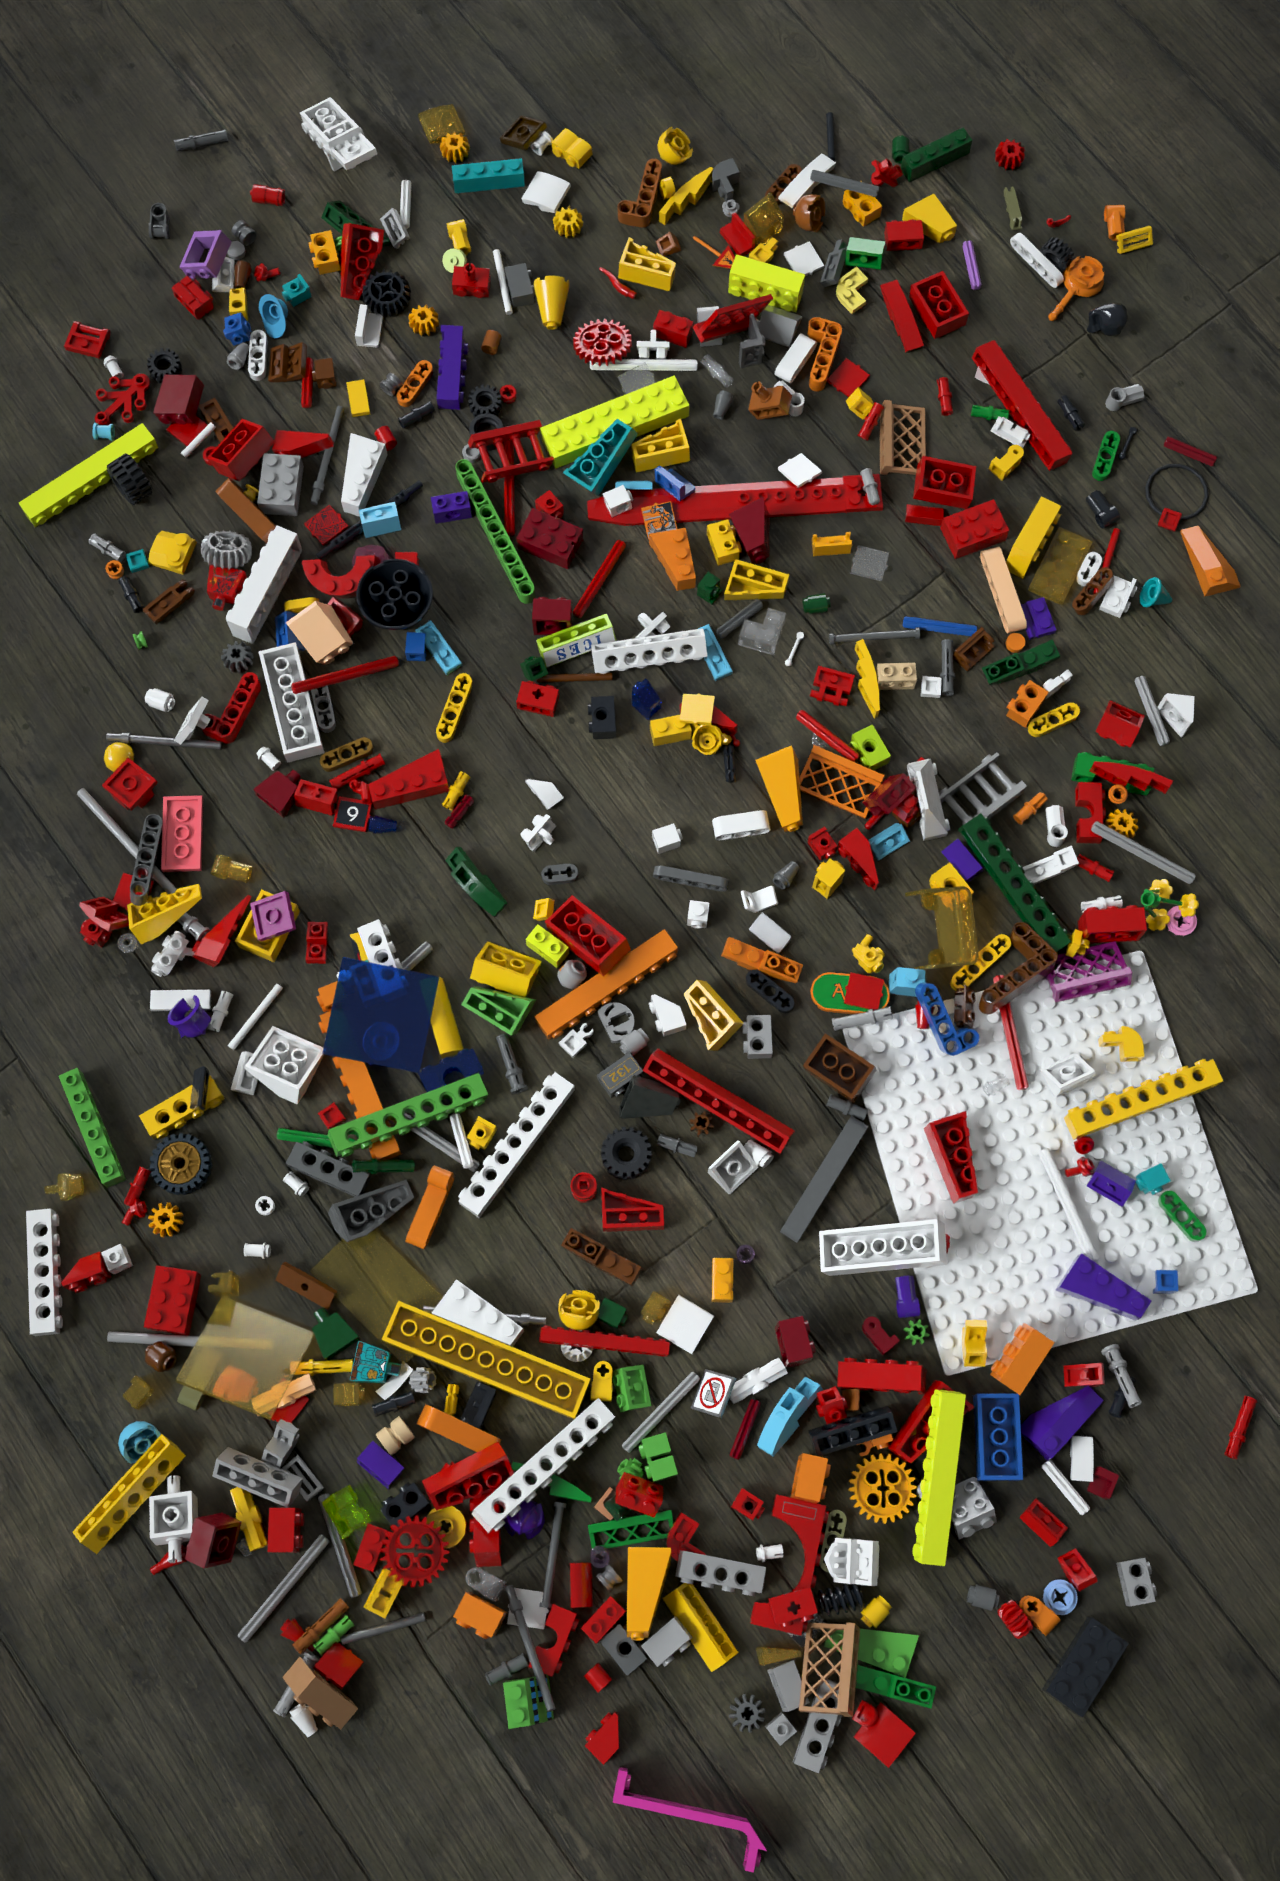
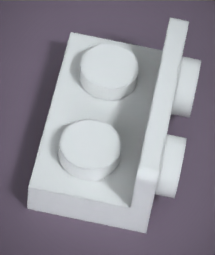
[1099,576,1137,618]

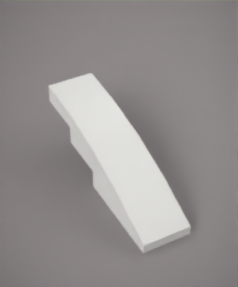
[778,154,836,208]

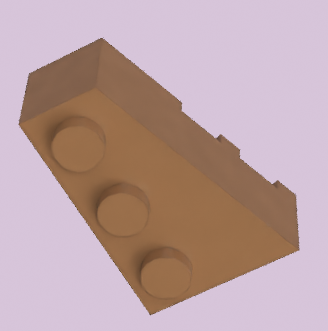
[282,1657,358,1730]

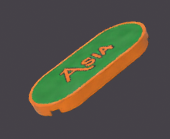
[810,972,890,1014]

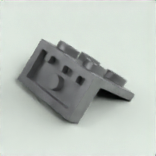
[739,314,765,368]

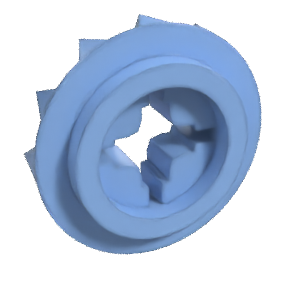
[1043,1580,1077,1615]

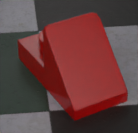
[1063,1363,1105,1387]
[1057,1548,1098,1591]

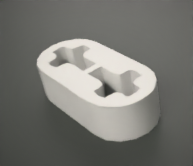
[1076,552,1102,586]

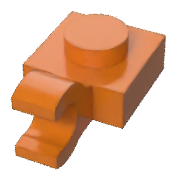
[857,1434,893,1456]

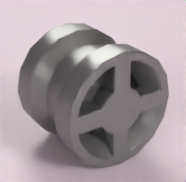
[379,373,402,396]
[597,1565,623,1592]

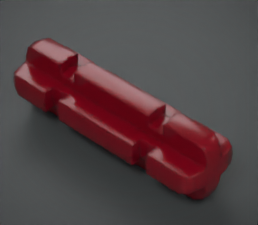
[445,795,474,829]

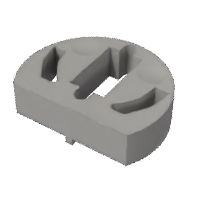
[598,1002,634,1043]

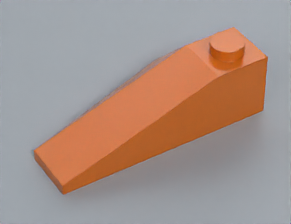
[1180,526,1241,597]

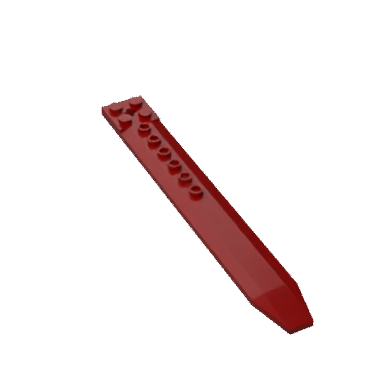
[587,474,883,526]

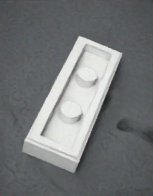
[150,990,211,1011]

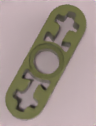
[819,1510,847,1572]

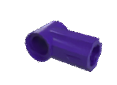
[895,1276,920,1318]

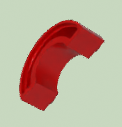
[302,555,381,598]

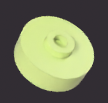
[442,248,467,273]

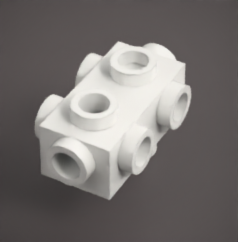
[151,931,194,977]

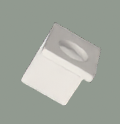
[741,886,778,913]

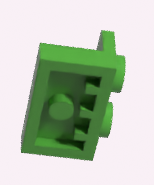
[613,1365,651,1412]

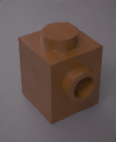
[312,358,337,389]

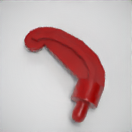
[1046,215,1071,227]

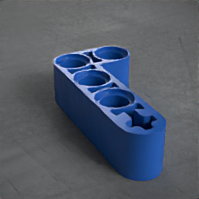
[915,982,980,1056]

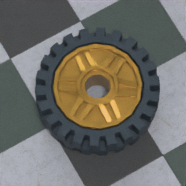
[150,1134,212,1195]

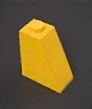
[902,194,957,243]

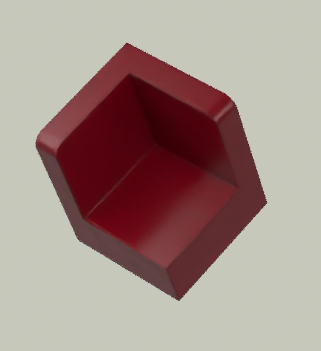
[1087,1466,1119,1500]

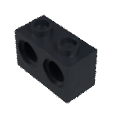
[380,1482,431,1527]

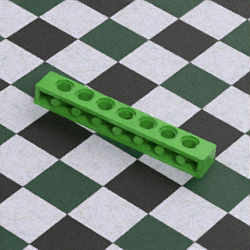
[328,1073,488,1157]

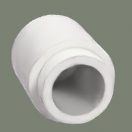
[145,688,175,712]

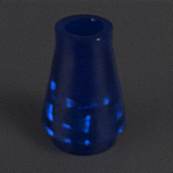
[368,815,397,834]

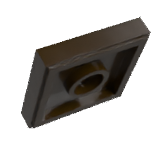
[499,115,547,151]

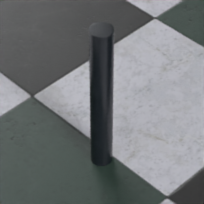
[826,112,835,161]

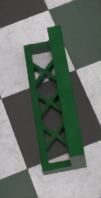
[321,200,391,247]

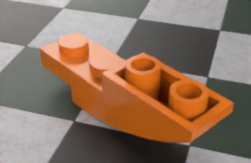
[721,937,803,983]

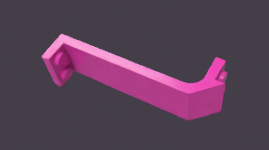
[613,1767,767,1872]

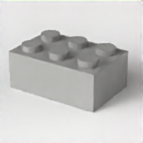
[257,453,304,516]

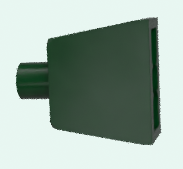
[312,1307,360,1360]

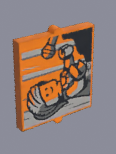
[641,501,677,540]

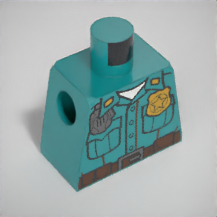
[350,1341,401,1383]

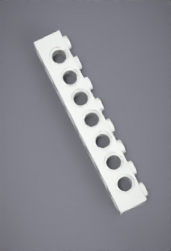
[458,1072,575,1218]
[472,1398,615,1533]

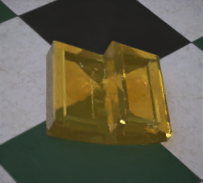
[418,104,465,144]

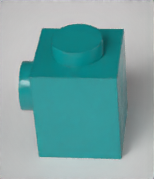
[1135,1163,1171,1195]

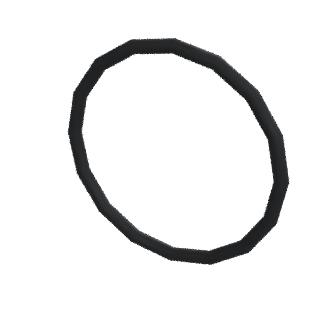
[1145,464,1208,520]

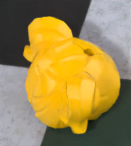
[691,724,732,755]

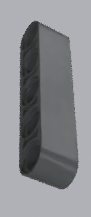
[130,814,162,906]

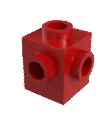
[80,918,112,948]
[816,1386,848,1424]

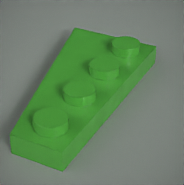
[824,1629,919,1678]

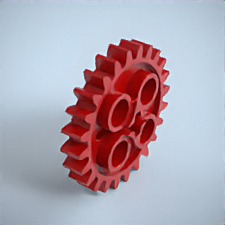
[573,319,632,366]
[379,1515,450,1588]

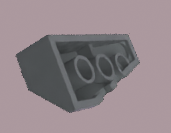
[328,1180,414,1242]

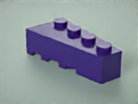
[437,325,468,410]
[1055,1253,1151,1321]

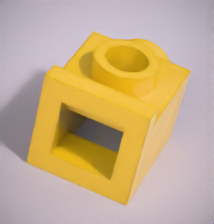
[467,1116,497,1150]

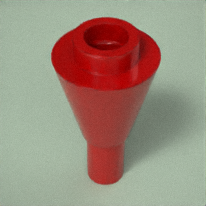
[150,1545,187,1575]
[280,1618,315,1652]

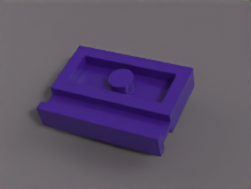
[1021,597,1056,640]

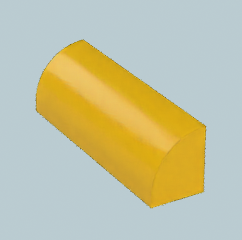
[419,977,465,1059]
[663,1583,739,1672]

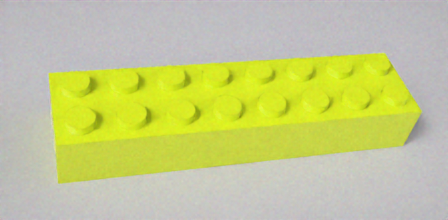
[540,375,689,469]

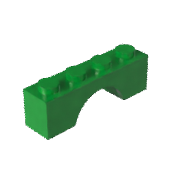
[1071,752,1154,796]

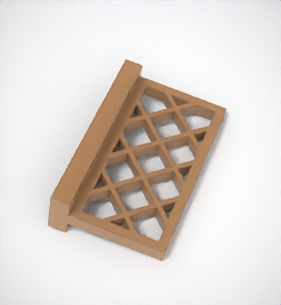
[880,400,926,475]
[799,1623,860,1717]

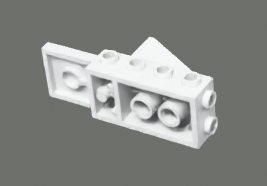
[300,97,377,171]

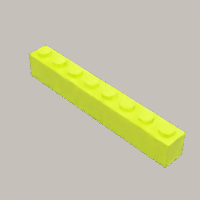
[19,423,158,527]
[913,1389,966,1566]

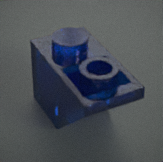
[632,678,662,720]

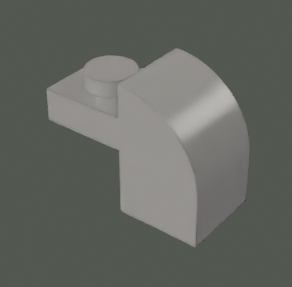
[261,1419,300,1468]

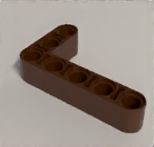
[979,922,1058,1015]

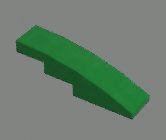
[512,1462,592,1503]

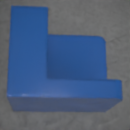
[405,632,426,661]
[1153,1270,1179,1294]

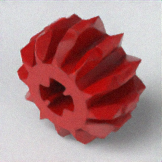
[995,139,1025,171]
[998,1600,1033,1639]

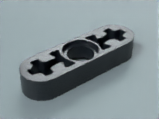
[746,969,794,1014]

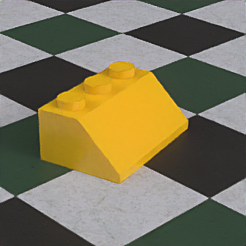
[470,941,542,997]

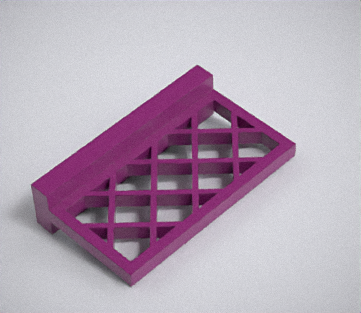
[1045,941,1132,1002]

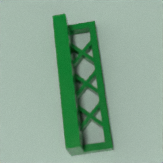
[588,1510,673,1551]

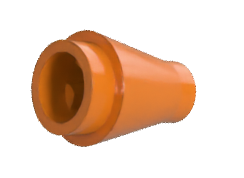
[1108,785,1128,804]

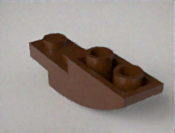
[561,1228,643,1287]

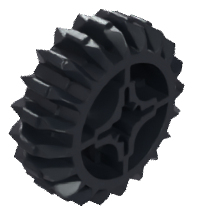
[363,269,411,317]

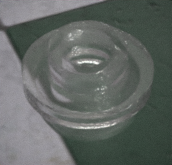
[118,933,138,953]

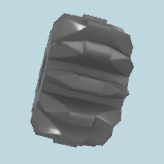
[221,641,254,674]
[729,1694,765,1733]

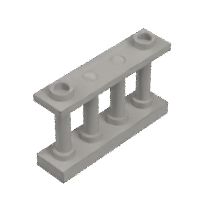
[939,752,1027,825]

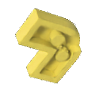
[836,267,868,314]

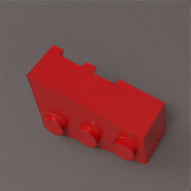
[469,1492,502,1567]

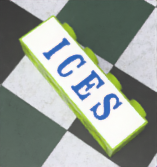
[536,614,616,668]

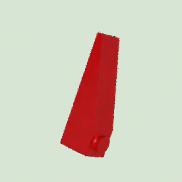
[341,223,384,300]
[192,895,252,968]

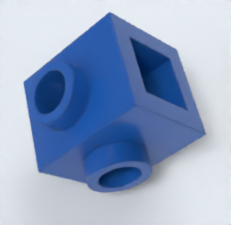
[223,312,251,346]

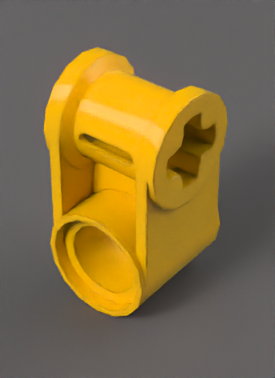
[591,1361,613,1402]

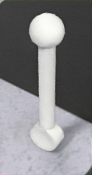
[785,632,804,666]

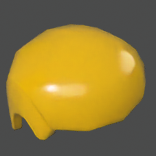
[104,742,134,772]

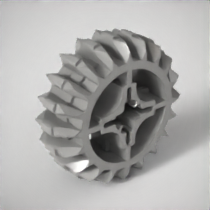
[201,530,252,569]

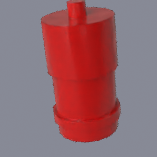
[250,184,285,206]

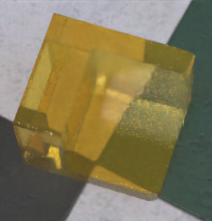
[123,1375,155,1410]

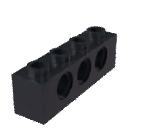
[808,1406,897,1456]

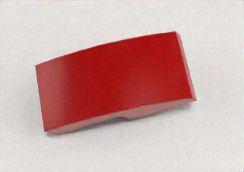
[306,922,328,964]

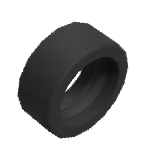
[469,413,504,451]

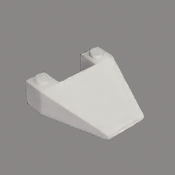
[907,758,950,841]

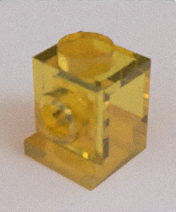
[641,1291,671,1325]

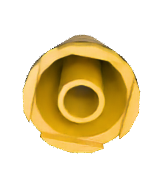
[534,276,570,330]

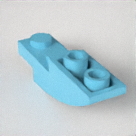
[757,1377,823,1457]

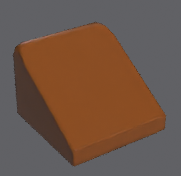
[656,232,681,256]
[842,1389,860,1412]

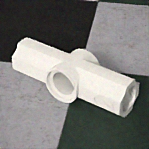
[729,1358,787,1404]

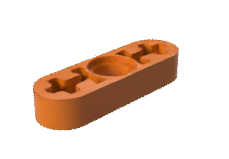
[397,360,433,407]

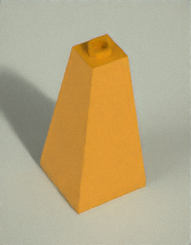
[756,745,803,832]
[627,1547,671,1641]

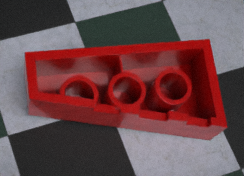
[368,749,449,810]
[924,1111,978,1204]
[837,1358,927,1395]
[888,1380,974,1463]
[422,1442,514,1510]

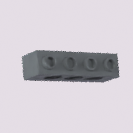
[286,1141,371,1197]

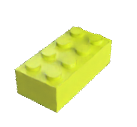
[728,255,805,312]

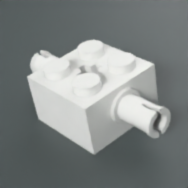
[149,1475,198,1563]

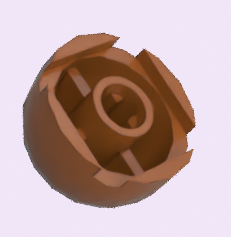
[793,194,825,232]

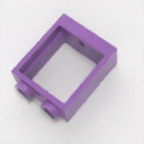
[180,230,232,279]

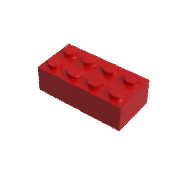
[545,895,631,977]

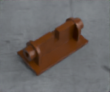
[954,985,976,1029]

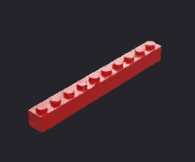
[539,1326,670,1357]

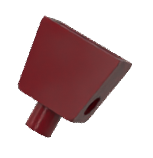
[253,769,301,818]

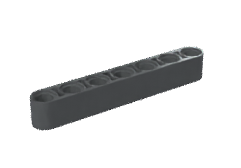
[780,1116,869,1243]

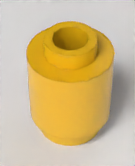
[860,1595,892,1628]

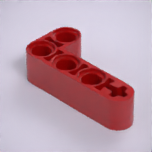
[201,672,261,744]

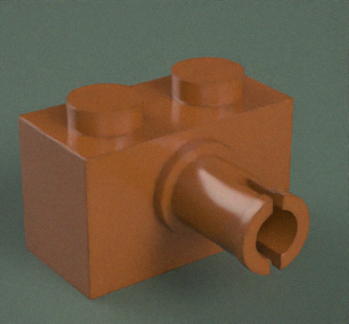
[748,381,792,420]

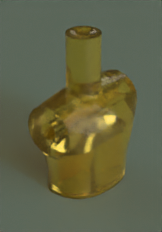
[45,1173,84,1201]

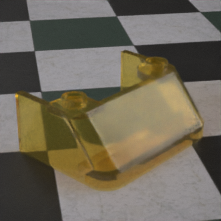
[905,886,979,970]

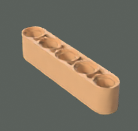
[980,547,1027,634]

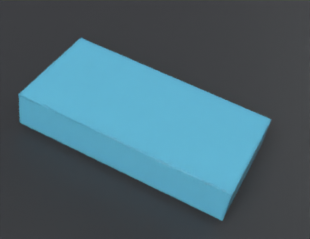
[615,481,652,489]

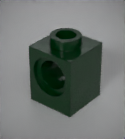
[598,1297,628,1329]

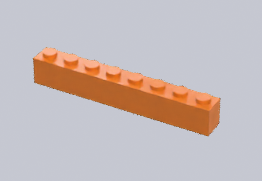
[534,929,678,1040]
[318,1006,402,1160]

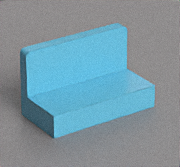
[359,502,401,538]

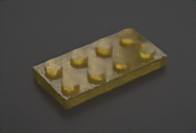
[1028,527,1093,605]

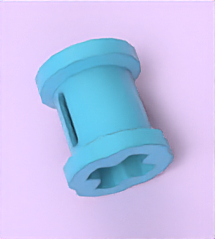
[92,423,115,441]

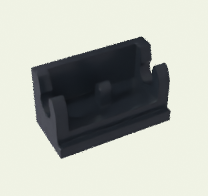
[460,1382,497,1430]

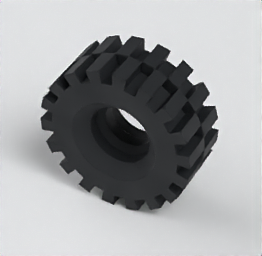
[601,1127,652,1180]

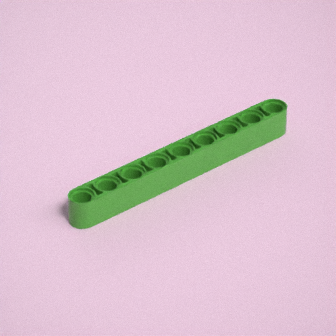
[455,459,535,604]

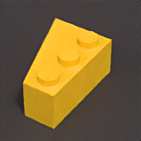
[618,237,676,291]
[684,980,744,1051]

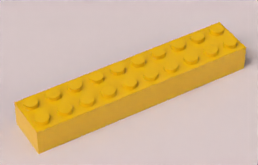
[382,1301,591,1419]

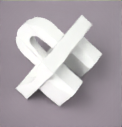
[637,330,669,359]
[635,612,670,638]
[520,814,556,852]

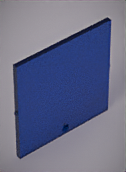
[322,957,439,1073]

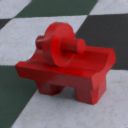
[871,158,903,187]

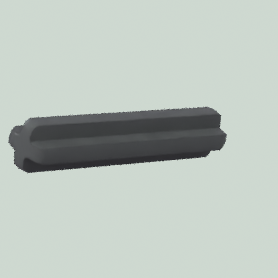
[716,599,763,638]

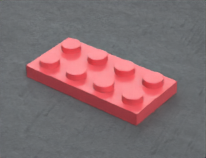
[161,795,203,872]

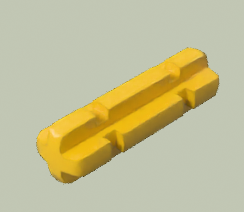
[444,1384,459,1417]

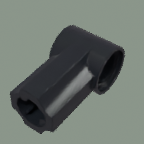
[1086,490,1120,529]

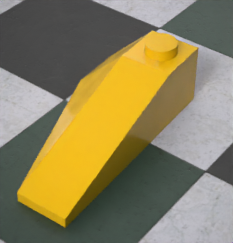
[127,884,202,944]

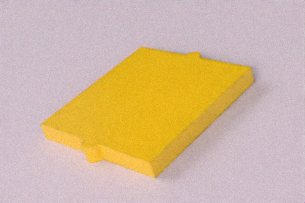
[680,693,715,725]

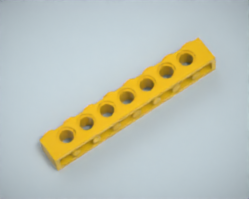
[1064,1059,1223,1140]

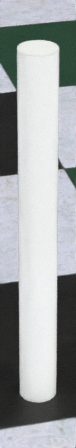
[493,249,513,315]
[228,984,283,1050]

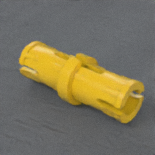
[442,771,471,811]

